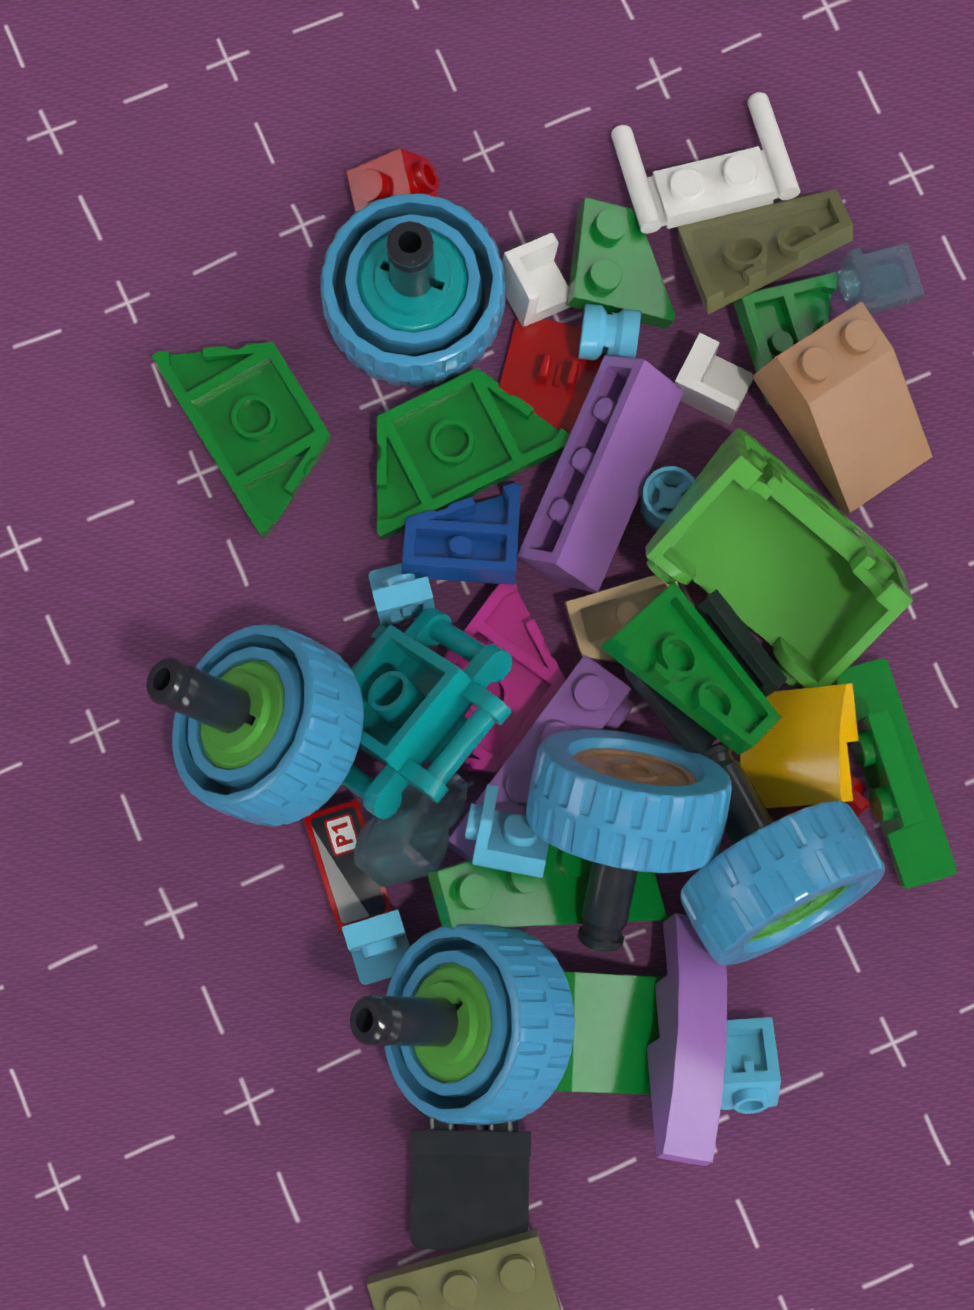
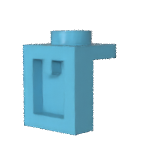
[368,563,435,626]
[465,784,549,878]
[342,909,410,985]
[721,1017,781,1114]

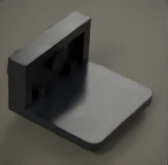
[624,589,787,754]
[410,1117,531,1250]

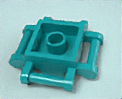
[341,608,512,819]

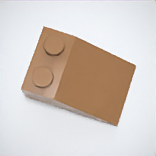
[752,301,933,516]

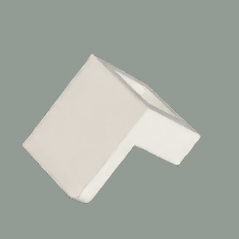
[503,233,571,327]
[675,333,753,425]

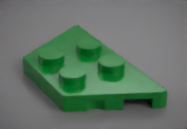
[151,342,331,539]
[377,368,570,541]

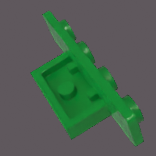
[834,658,957,890]

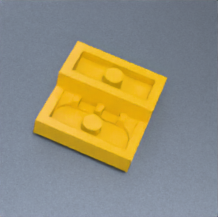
[740,683,859,808]

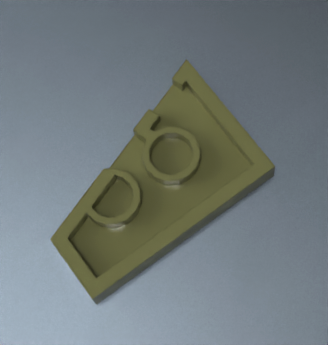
[677,189,853,315]
[367,1229,562,1310]

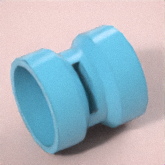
[578,303,641,361]
[640,466,695,531]

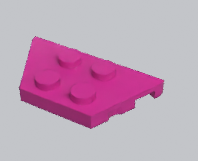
[426,584,566,775]

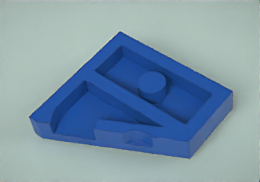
[402,484,521,585]

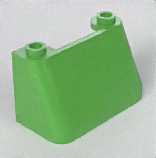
[646,428,913,689]

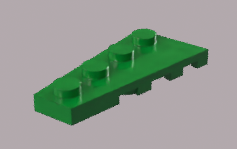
[427,844,667,930]

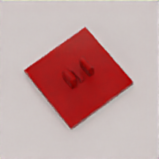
[499,317,606,434]

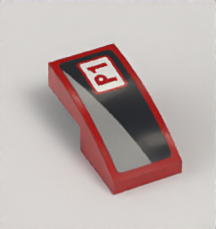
[304,799,393,934]

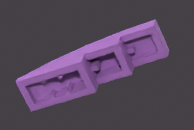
[647,913,727,1166]

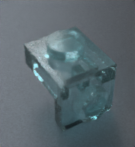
[838,243,924,314]

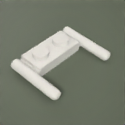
[611,92,800,234]

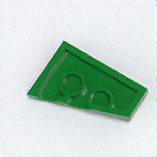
[599,582,782,755]

